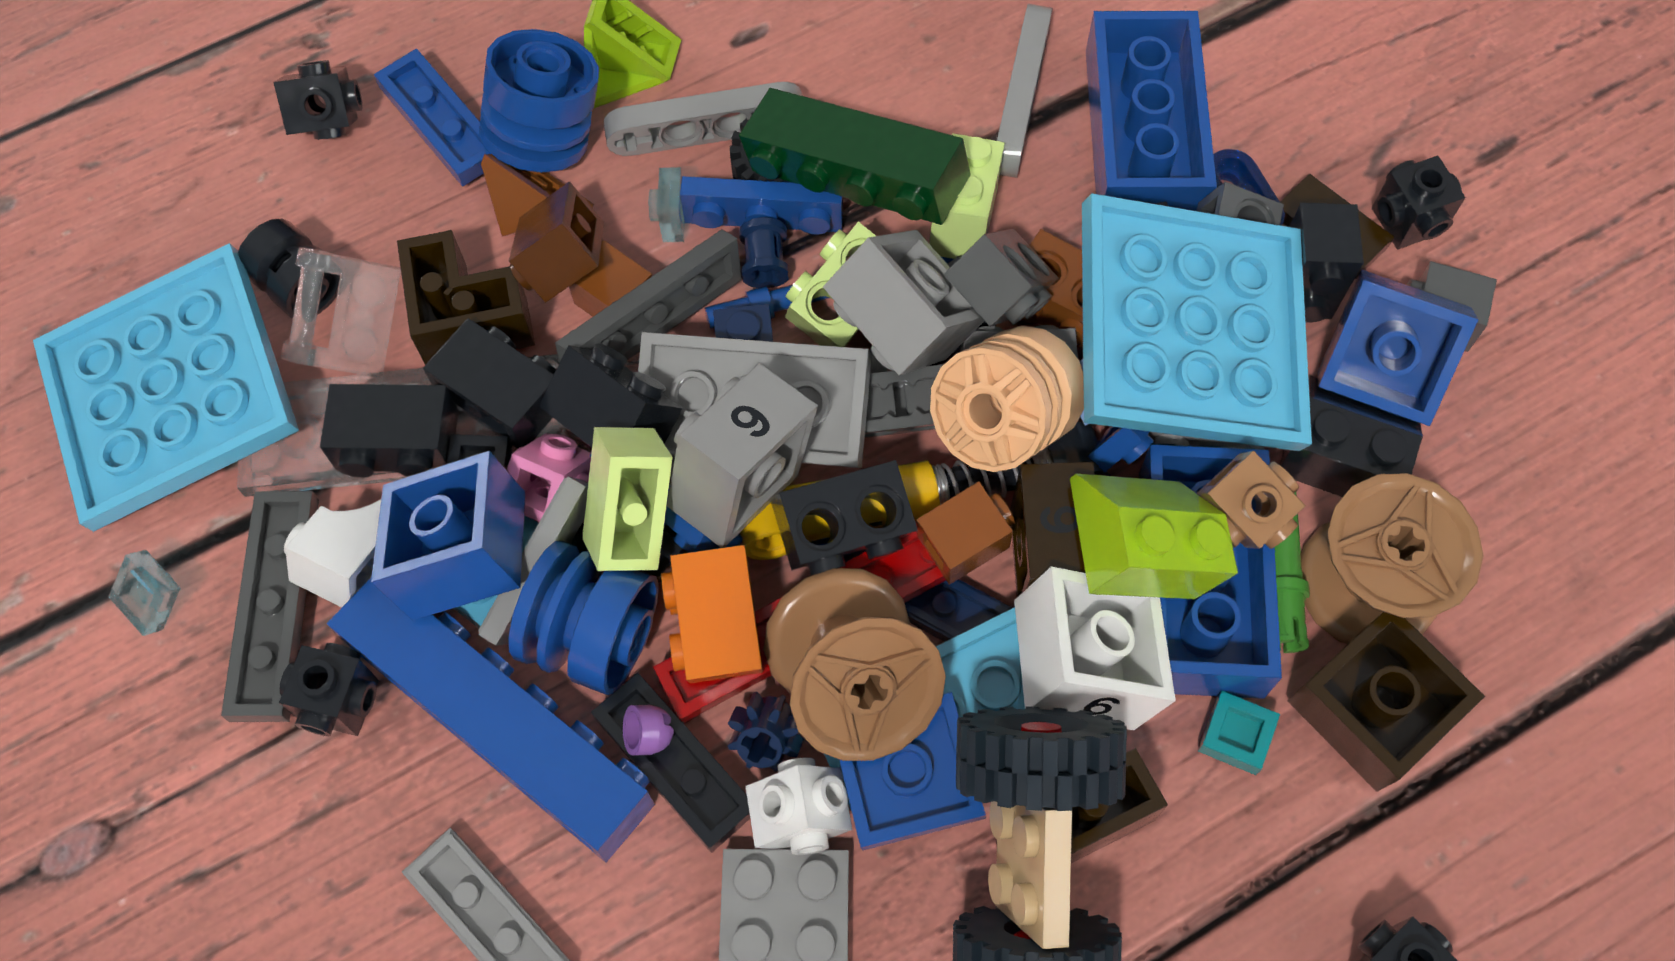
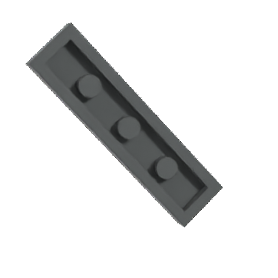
[555,229,742,362]
[221,491,319,722]

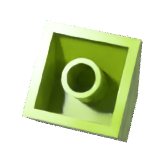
[1070,474,1238,599]

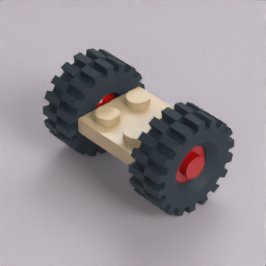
[953,706,1127,961]

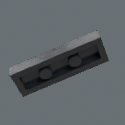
[591,673,750,853]

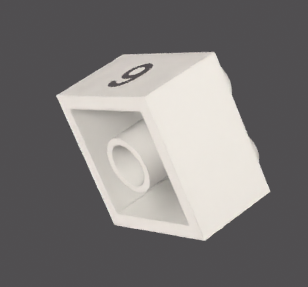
[1014,566,1176,730]

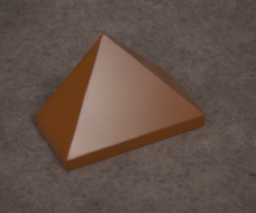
[481,154,594,237]

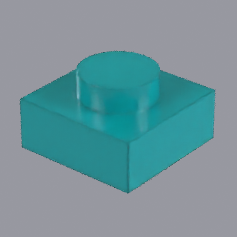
[1198,691,1280,775]

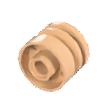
[930,326,1084,472]

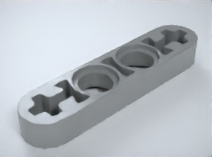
[997,4,1053,178]
[603,82,803,156]

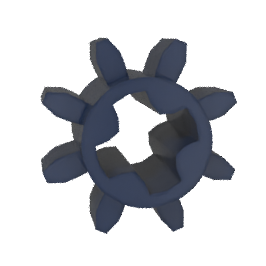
[727,692,804,772]

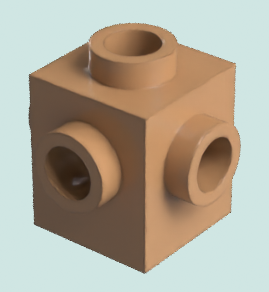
[1197,451,1306,549]

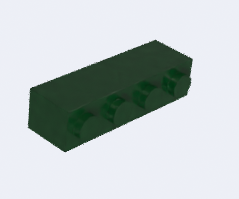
[739,88,971,225]

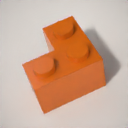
[661,545,763,683]

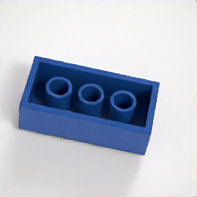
[1086,11,1217,211]
[1139,445,1282,699]

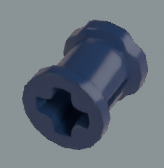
[739,217,789,288]

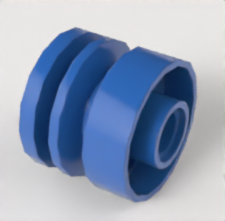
[479,29,599,173]
[509,541,659,695]

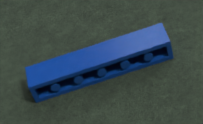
[326,578,655,863]

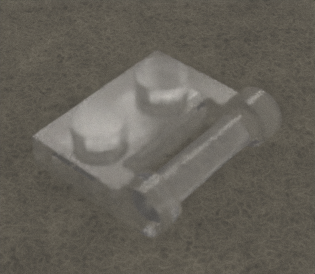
[281,247,401,379]

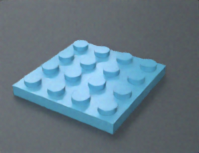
[1082,193,1312,451]
[33,243,299,532]

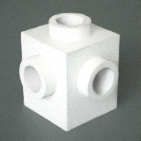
[746,758,852,855]

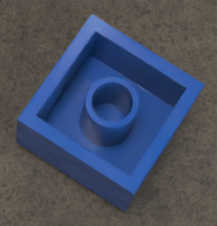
[1317,269,1479,426]
[371,451,526,620]

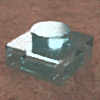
[648,167,685,242]
[109,550,181,636]

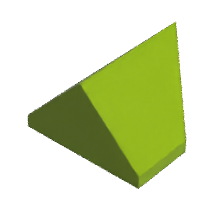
[584,0,681,109]

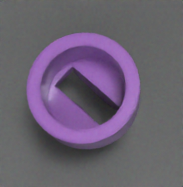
[623,705,674,756]

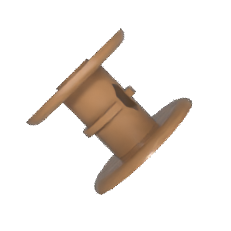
[1301,473,1484,644]
[764,568,946,761]

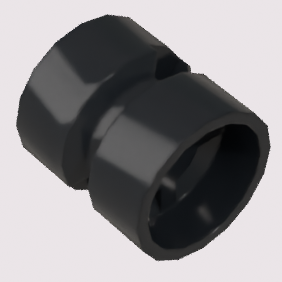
[237,218,344,320]

